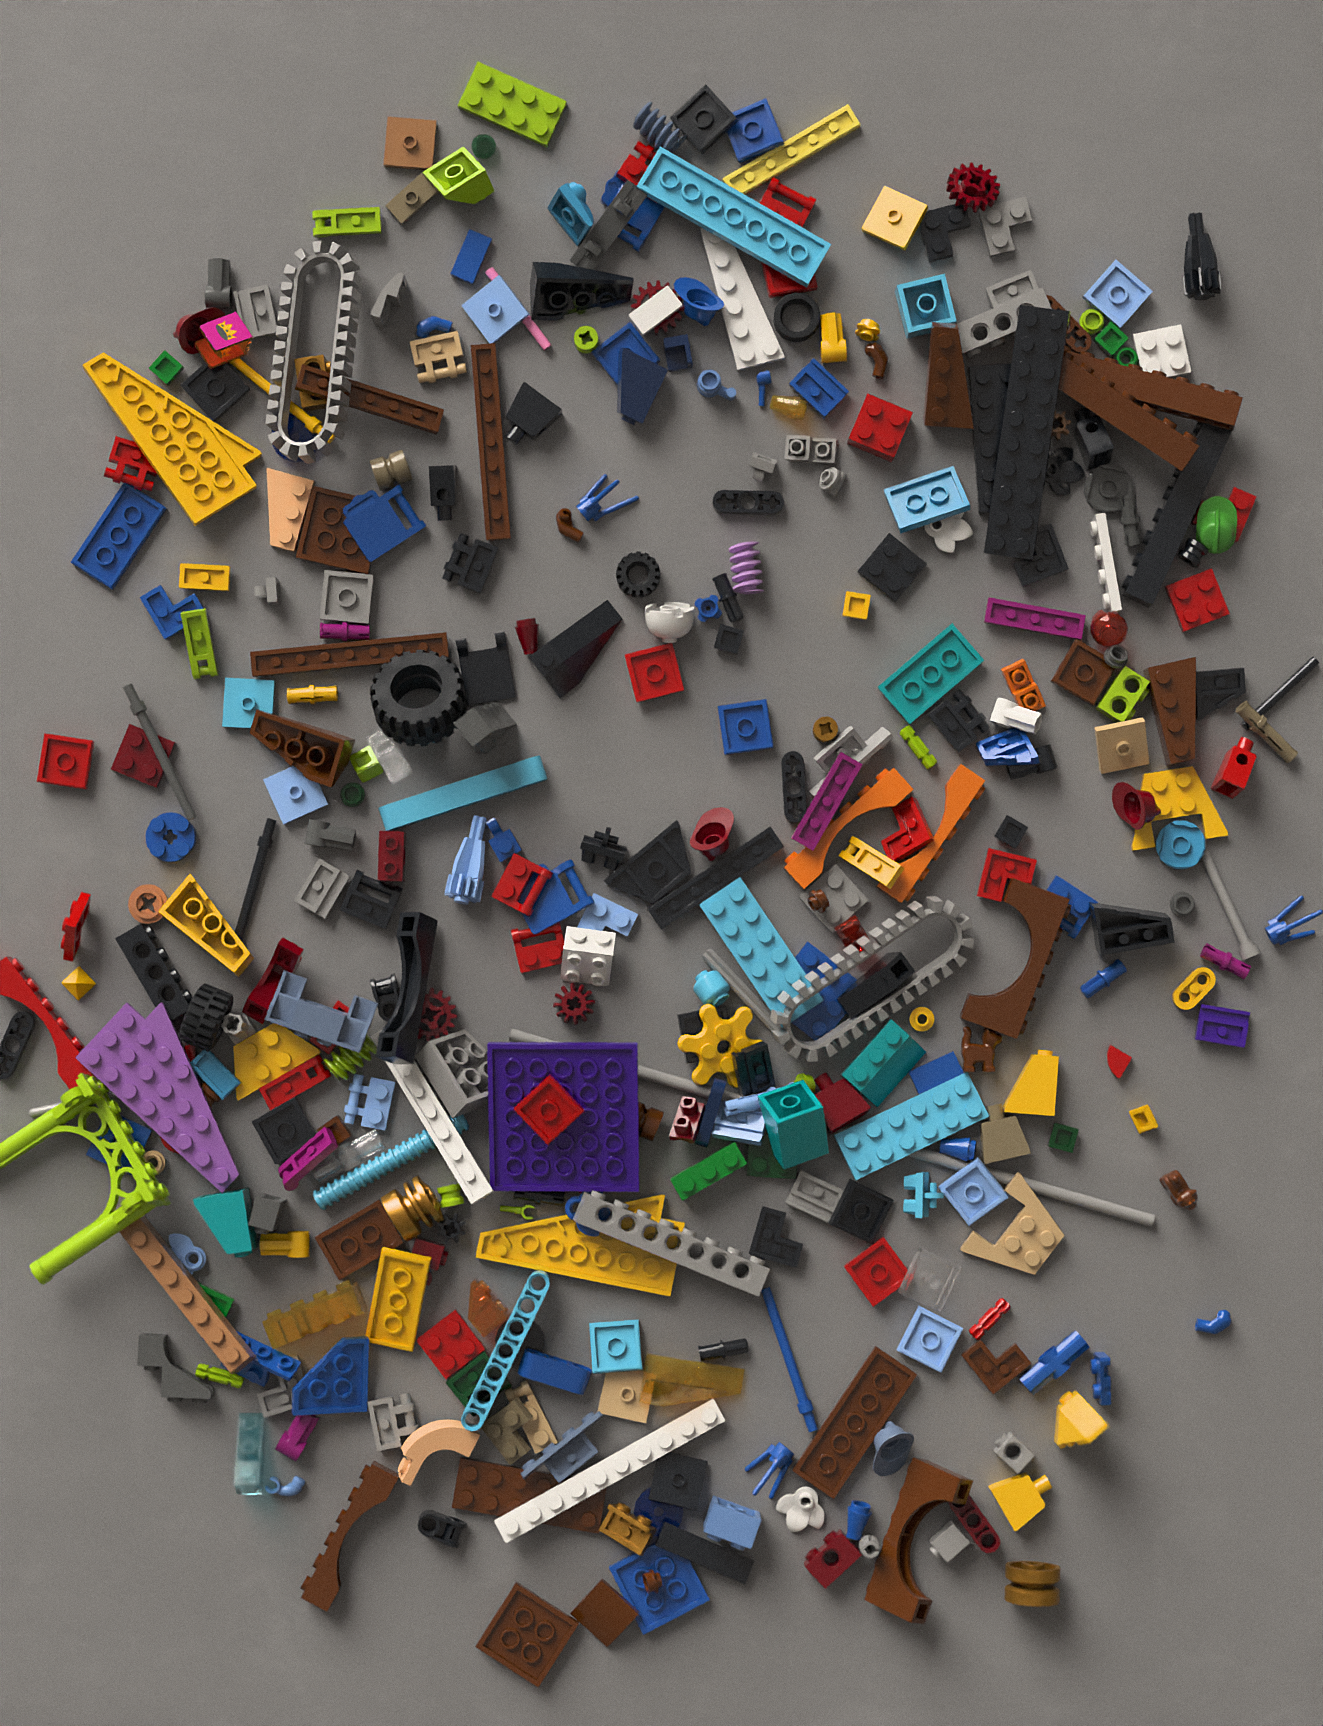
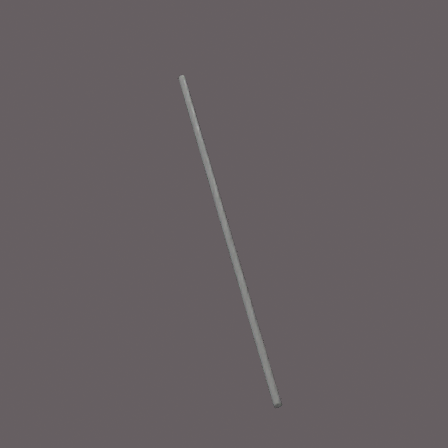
[509,1029,1155,1227]

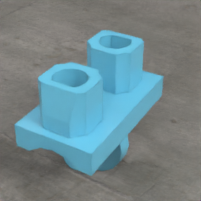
[903,1172,944,1218]

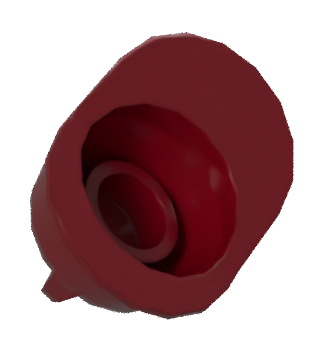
[173,307,226,354]
[1112,782,1161,830]
[690,807,734,861]

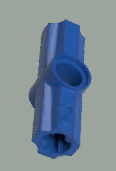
[1019,1330,1090,1395]

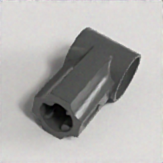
[205,258,232,308]
[304,819,356,851]

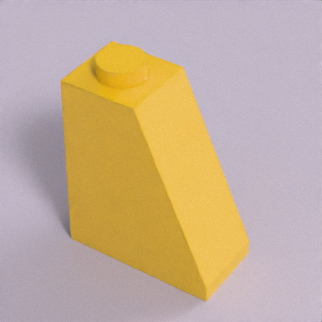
[1002,1050,1059,1116]

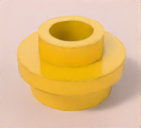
[909,1007,934,1031]

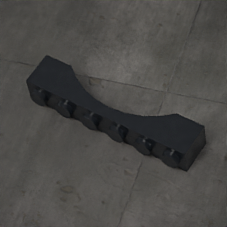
[376,912,438,1064]

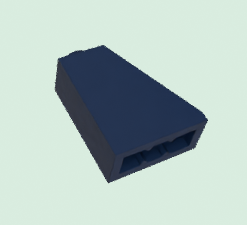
[617,348,668,425]

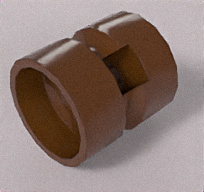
[639,1102,664,1142]

